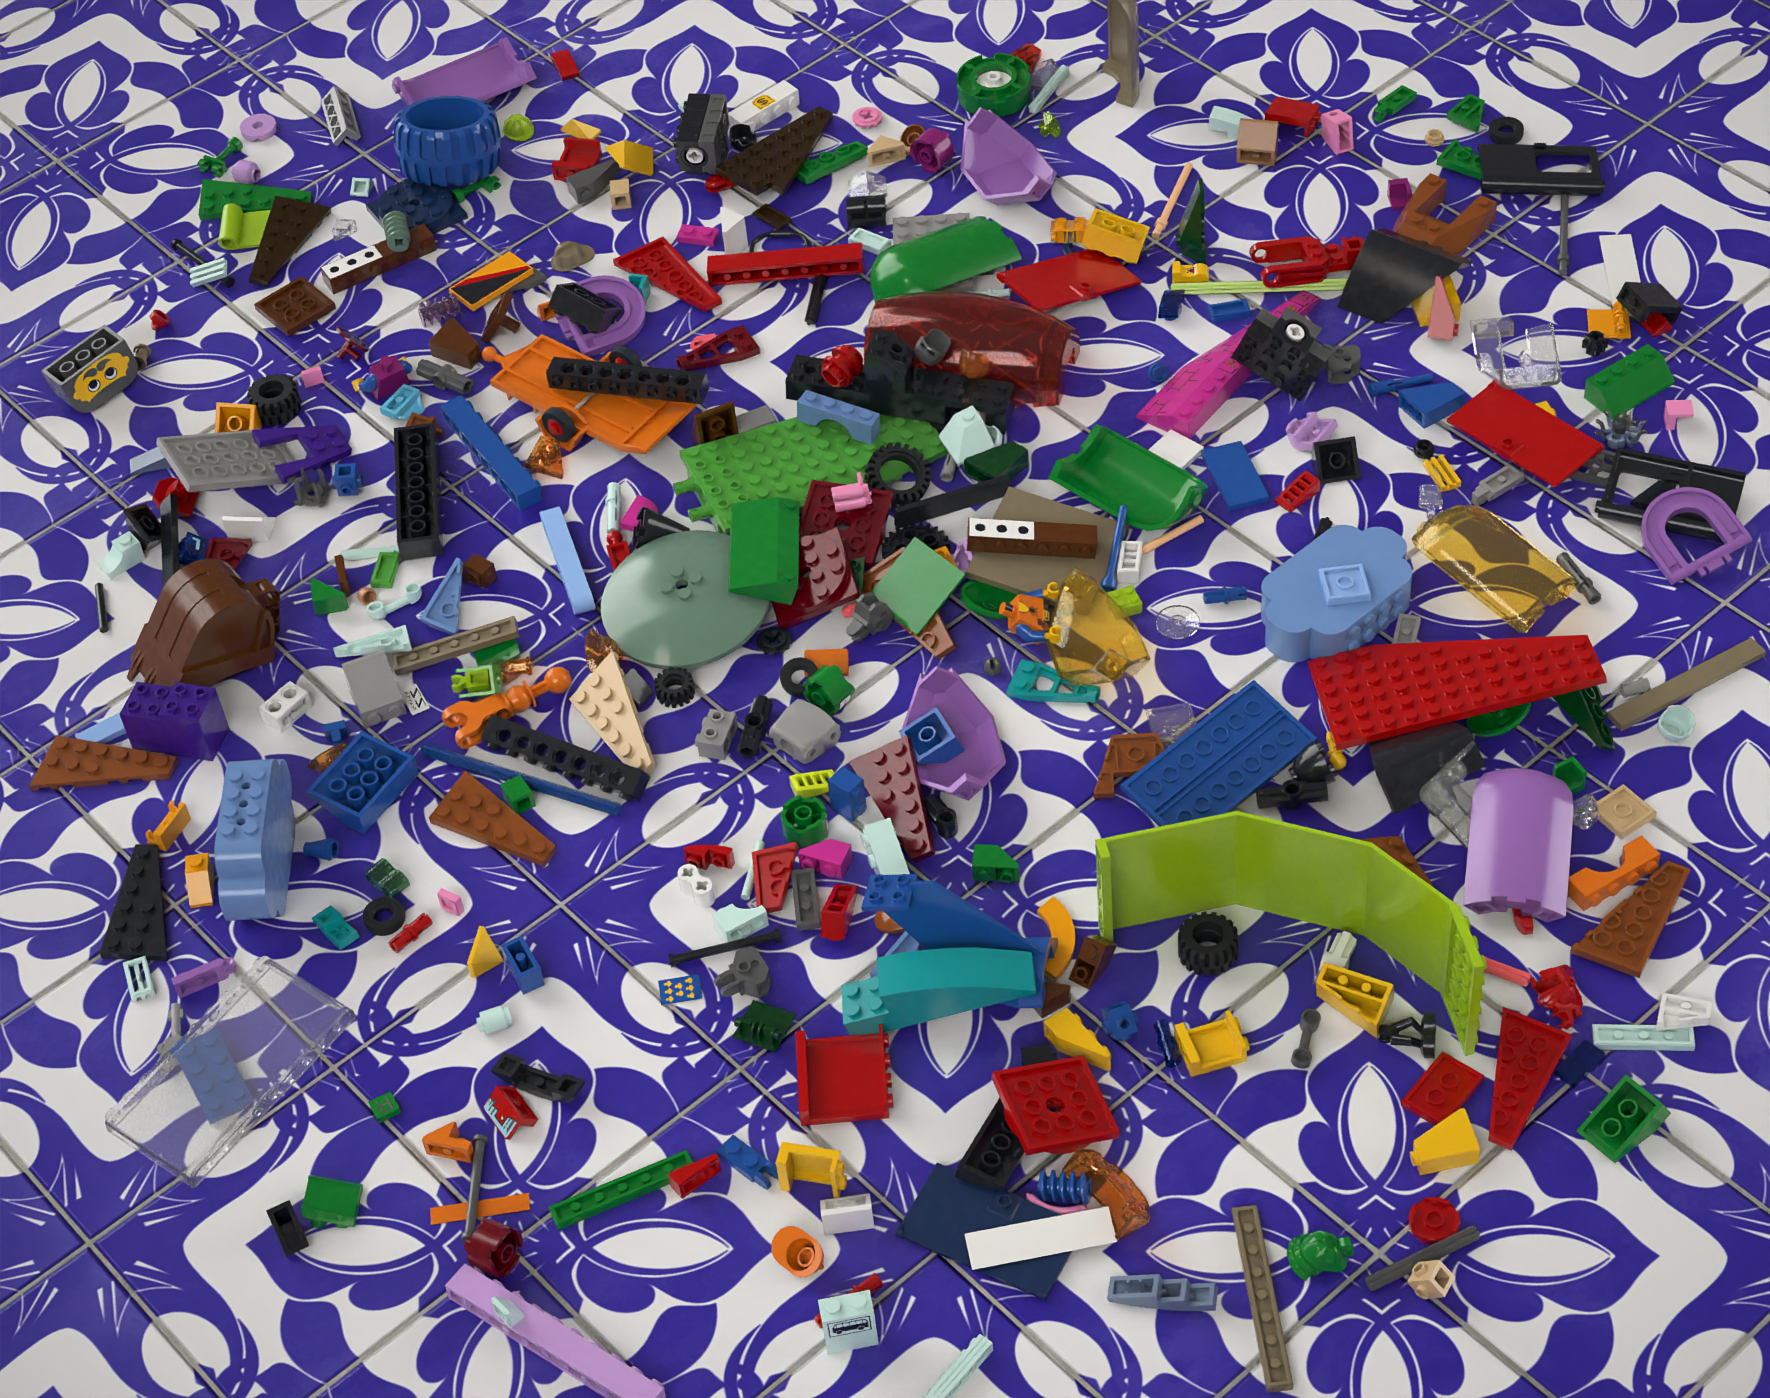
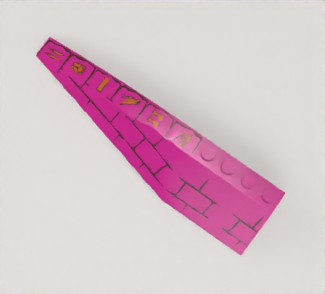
[1136,290,1320,439]

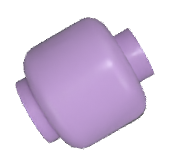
[231,160,261,185]

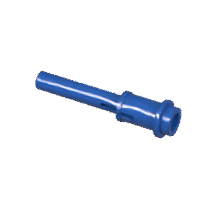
[1368,373,1433,397]

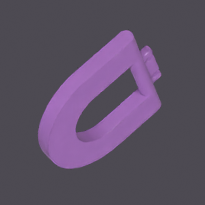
[552,275,646,357]
[1641,487,1753,585]

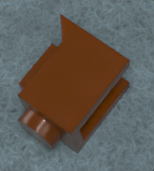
[462,553,497,589]

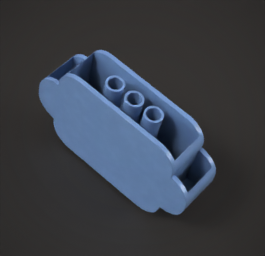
[1261,525,1412,662]
[214,759,295,921]

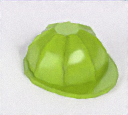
[502,114,534,142]

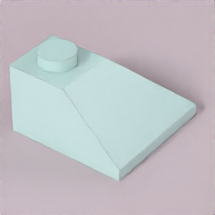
[939,405,995,466]

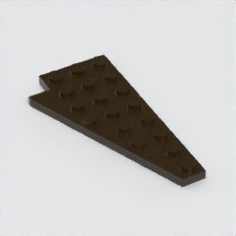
[716,106,833,196]

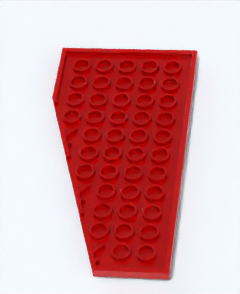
[1307,635,1607,751]

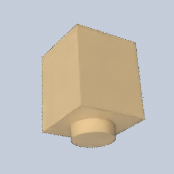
[610,179,632,210]

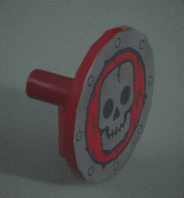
[335,326,369,361]

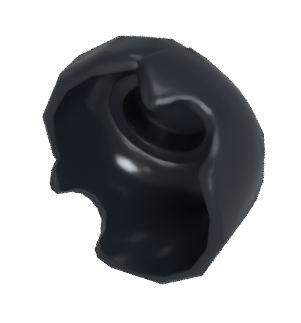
[729,124,757,151]

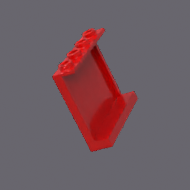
[795,1024,894,1126]

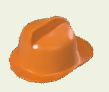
[771,1226,824,1278]

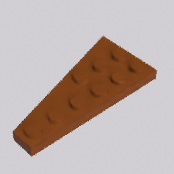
[29,735,178,791]
[1570,861,1691,978]

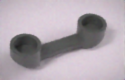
[1291,1009,1321,1069]

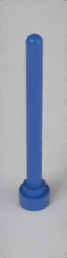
[1099,505,1128,595]

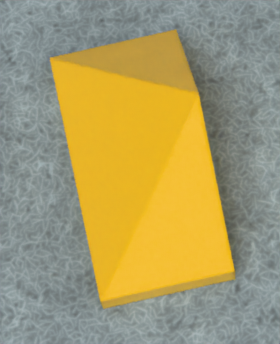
[561,118,601,139]
[467,926,504,978]

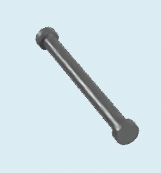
[461,1134,488,1243]

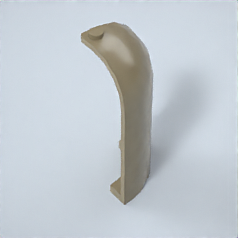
[1102,0,1139,108]

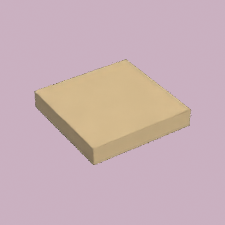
[1589,784,1657,840]

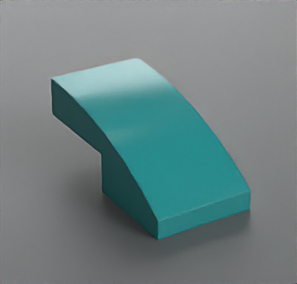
[312,905,360,950]

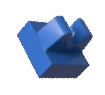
[323,720,349,748]

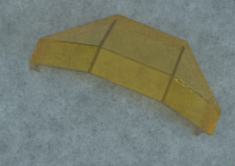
[1045,567,1151,686]

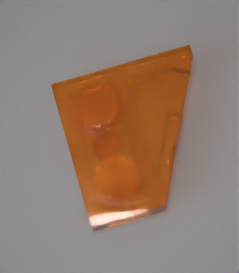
[525,435,564,479]

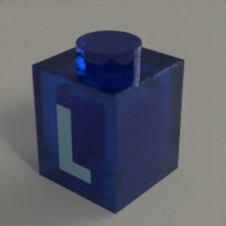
[179,532,207,566]

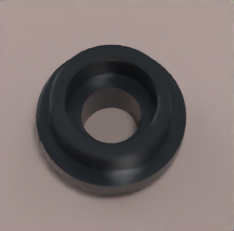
[1413,439,1435,459]

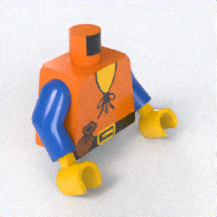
[999,582,1061,644]

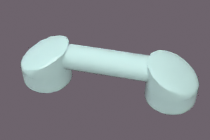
[366,582,422,619]

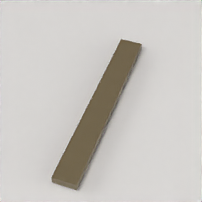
[1607,637,1766,731]
[1231,1205,1293,1393]

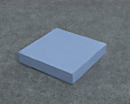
[1318,563,1371,606]

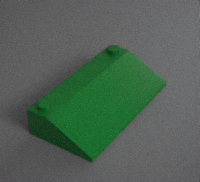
[728,497,799,605]

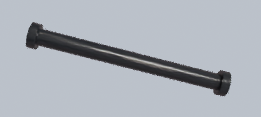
[171,238,235,288]
[668,928,781,968]

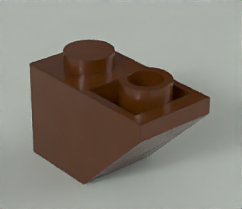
[1069,934,1117,990]

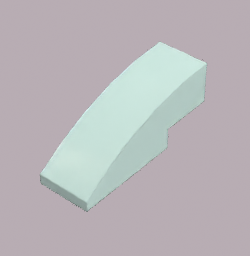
[1209,106,1253,140]

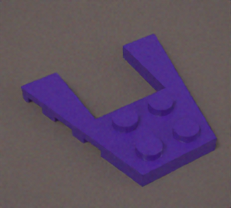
[252,425,352,484]

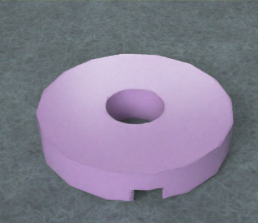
[240,114,277,142]

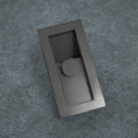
[624,668,653,707]

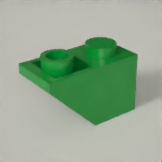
[972,844,1020,883]

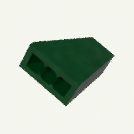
[964,441,1029,483]

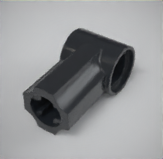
[924,794,958,838]

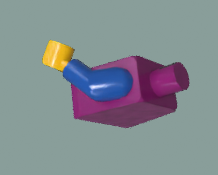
[351,356,413,401]

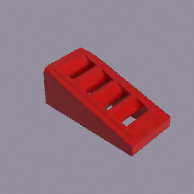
[1275,471,1320,513]
[668,1153,722,1198]

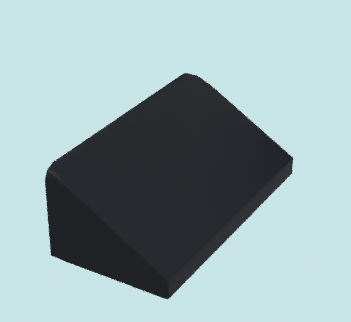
[1630,480,1676,510]

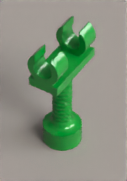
[197,137,243,178]
[450,175,501,204]

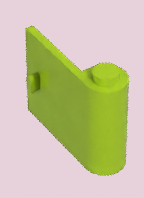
[218,203,271,250]

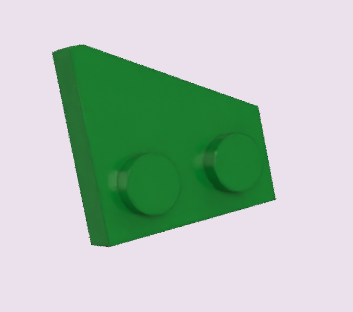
[1447,94,1485,132]

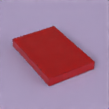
[1401,1051,1484,1126]

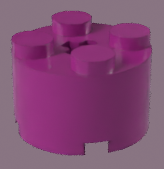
[910,128,955,173]

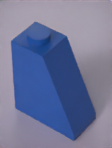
[1398,382,1465,429]

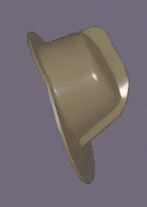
[551,241,595,272]

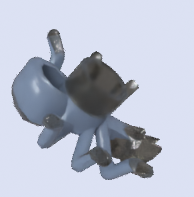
[1594,410,1648,450]

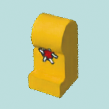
[1172,261,1209,283]

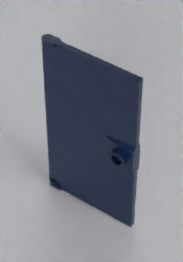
[895,1163,1073,1301]

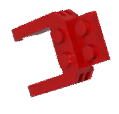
[1249,236,1349,288]

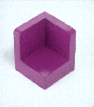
[1387,178,1412,210]

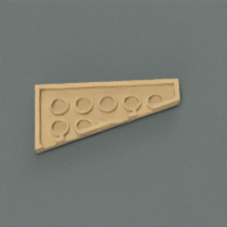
[569,651,656,774]

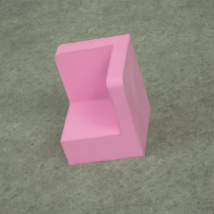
[1663,400,1694,430]

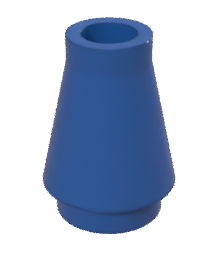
[303,838,339,861]

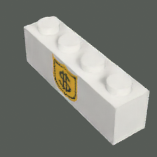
[728,80,800,132]

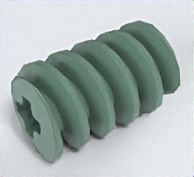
[382,211,411,252]

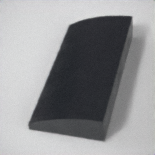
[955,1097,1025,1190]

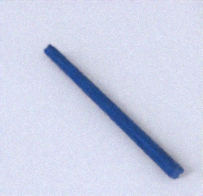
[420,743,622,816]

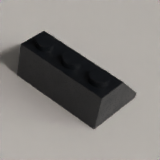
[548,282,623,334]

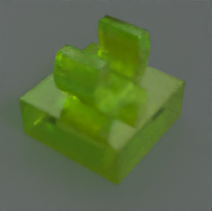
[1038,111,1061,138]

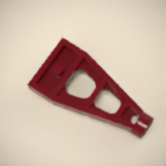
[676,325,760,371]

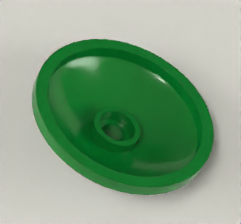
[960,580,1019,620]
[1466,702,1531,737]

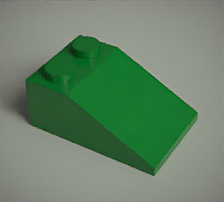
[1576,1074,1671,1163]

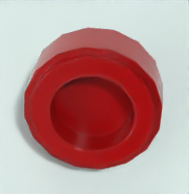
[149,310,170,331]

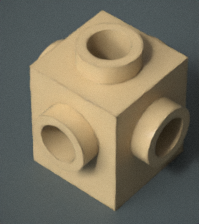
[1407,1260,1455,1299]

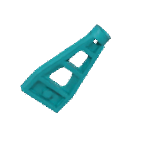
[1006,659,1101,704]

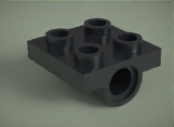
[846,195,886,228]

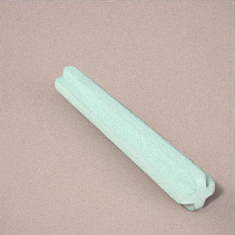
[1028,65,1069,114]

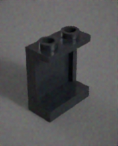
[1616,282,1684,323]

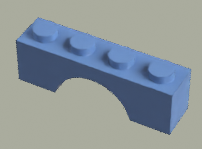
[797,390,880,445]

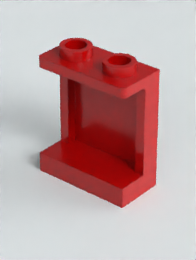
[1264,96,1322,138]
[551,137,602,181]

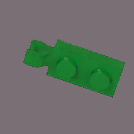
[1373,85,1417,123]

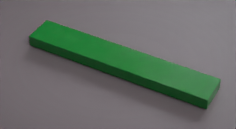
[548,1150,693,1231]

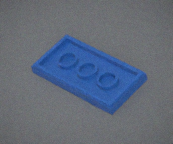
[1201,441,1269,511]

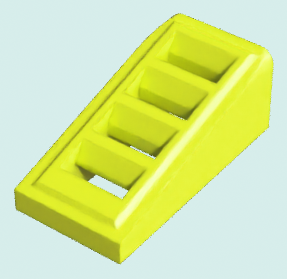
[789,769,834,798]

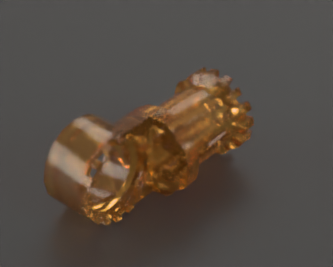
[489,657,532,683]

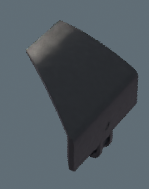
[1338,228,1472,324]
[1368,722,1485,816]

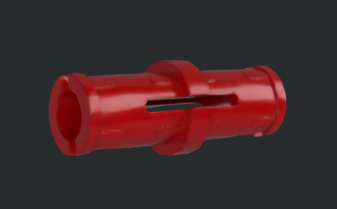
[388,913,433,953]

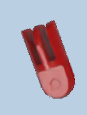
[705,174,737,193]

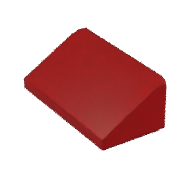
[1640,313,1673,337]

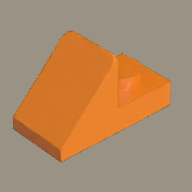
[422,1122,474,1163]

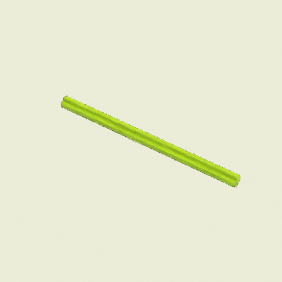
[1171,278,1348,295]

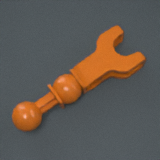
[442,666,572,749]

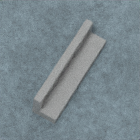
[321,86,361,146]

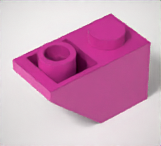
[798,839,853,879]

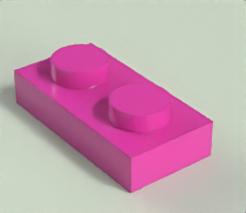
[677,224,719,247]

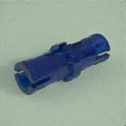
[1153,1019,1181,1068]

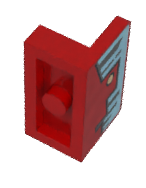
[483,1086,538,1140]

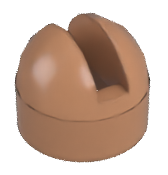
[357,587,376,605]

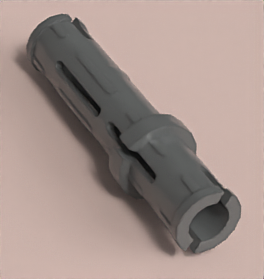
[1556,552,1601,605]

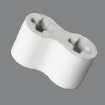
[677,864,715,908]

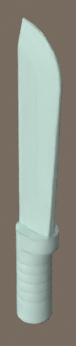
[341,546,399,560]

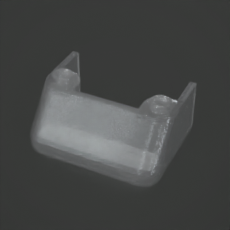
[1472,323,1561,390]
[1419,740,1475,850]

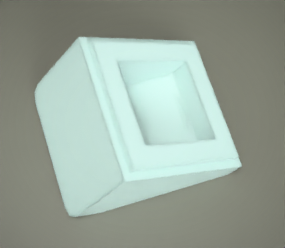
[350,177,374,197]
[491,1296,525,1328]

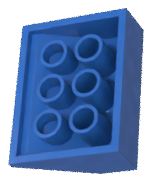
[306,731,418,834]

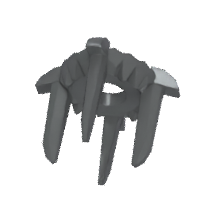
[293,467,333,508]

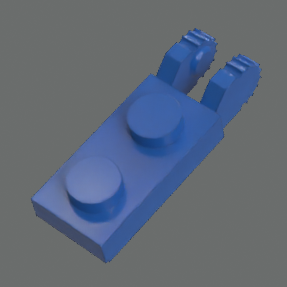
[716,1135,778,1190]

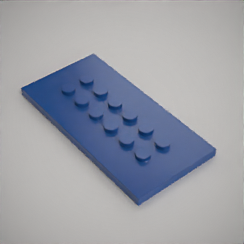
[1121,680,1318,827]

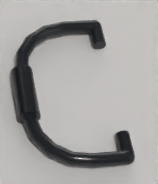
[749,230,810,252]

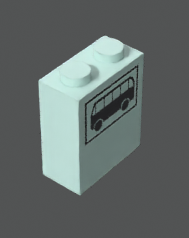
[818,1290,879,1354]

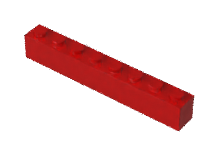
[706,243,865,286]

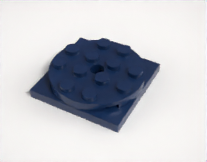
[365,178,468,234]

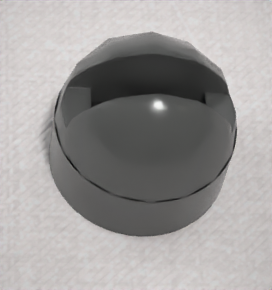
[984,657,1002,676]

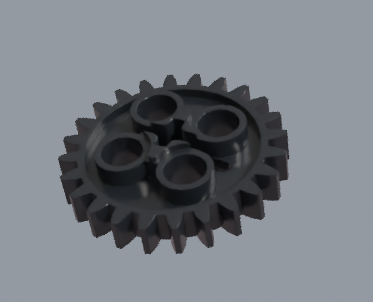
[881,522,951,559]

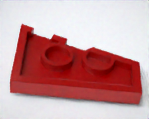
[752,842,798,914]

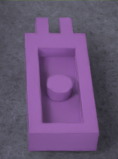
[171,957,237,999]

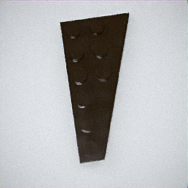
[249,195,331,287]

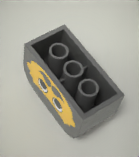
[41,324,138,413]

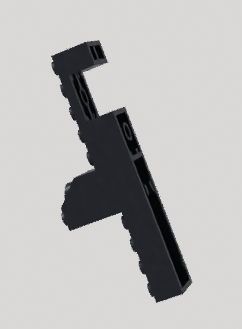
[785,329,1015,435]

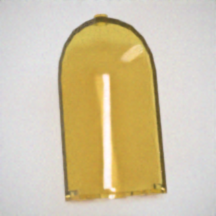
[1411,505,1579,633]

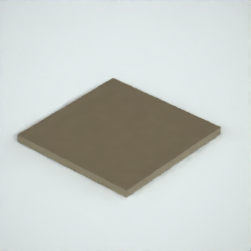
[965,486,1129,617]

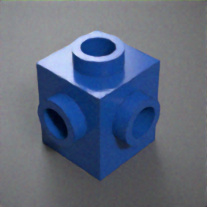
[332,463,363,496]
[1101,1001,1139,1041]

